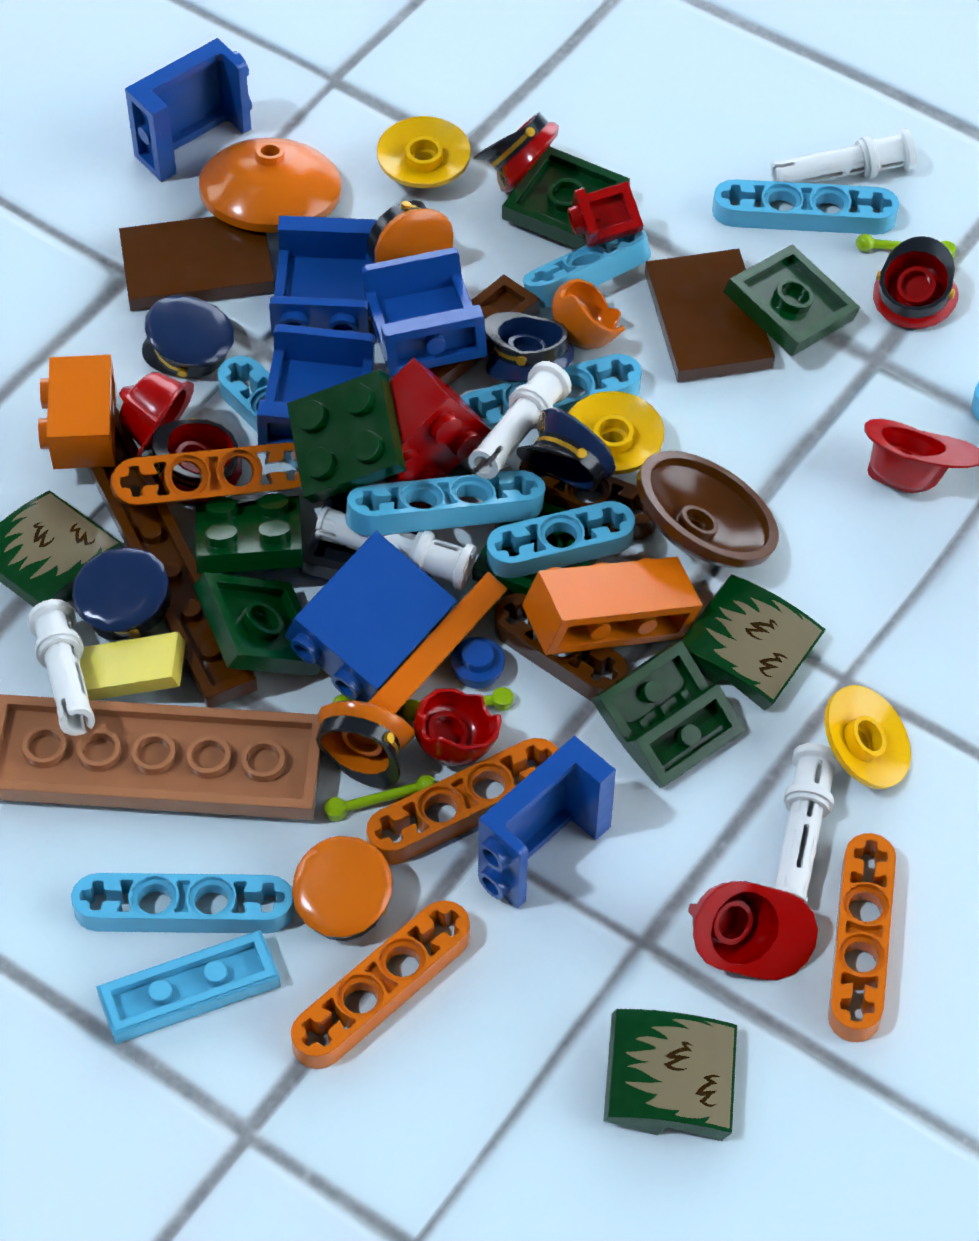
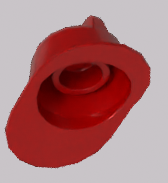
[119,372,194,457]
[864,418,979,493]
[688,881,818,980]

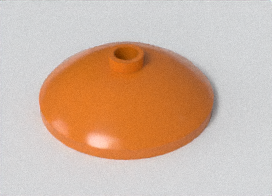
[199,137,341,233]

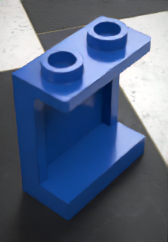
[125,38,252,182]
[269,216,376,336]
[361,247,488,376]
[257,324,375,445]
[285,531,457,702]
[478,735,616,909]

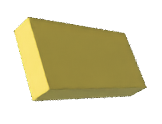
[80,632,186,700]

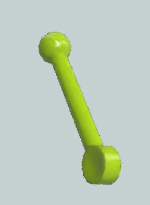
[856,233,956,258]
[402,687,513,721]
[324,775,437,822]

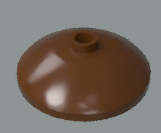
[636,451,779,568]

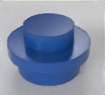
[451,637,505,689]

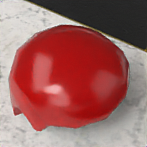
[414,688,502,766]

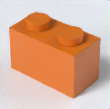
[38,354,117,469]

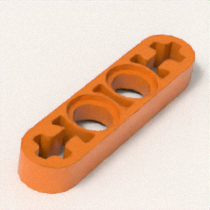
[110,442,301,507]
[368,571,508,714]
[366,738,558,865]
[828,833,896,1042]
[291,900,470,1069]

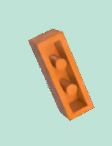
[522,556,703,655]

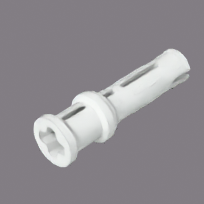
[770,128,917,183]
[468,361,572,479]
[315,506,477,591]
[28,599,95,736]
[774,743,841,904]

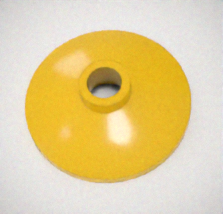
[377,116,471,188]
[568,391,664,474]
[824,685,911,789]

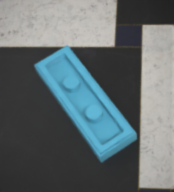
[96,930,281,1045]

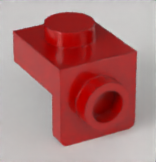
[567,181,644,248]

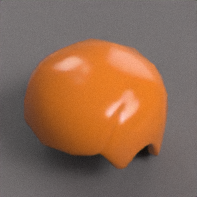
[552,278,625,350]

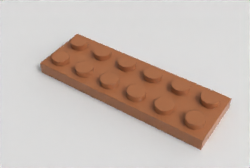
[0,694,322,820]

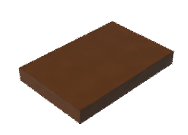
[119,216,275,311]
[644,248,775,382]

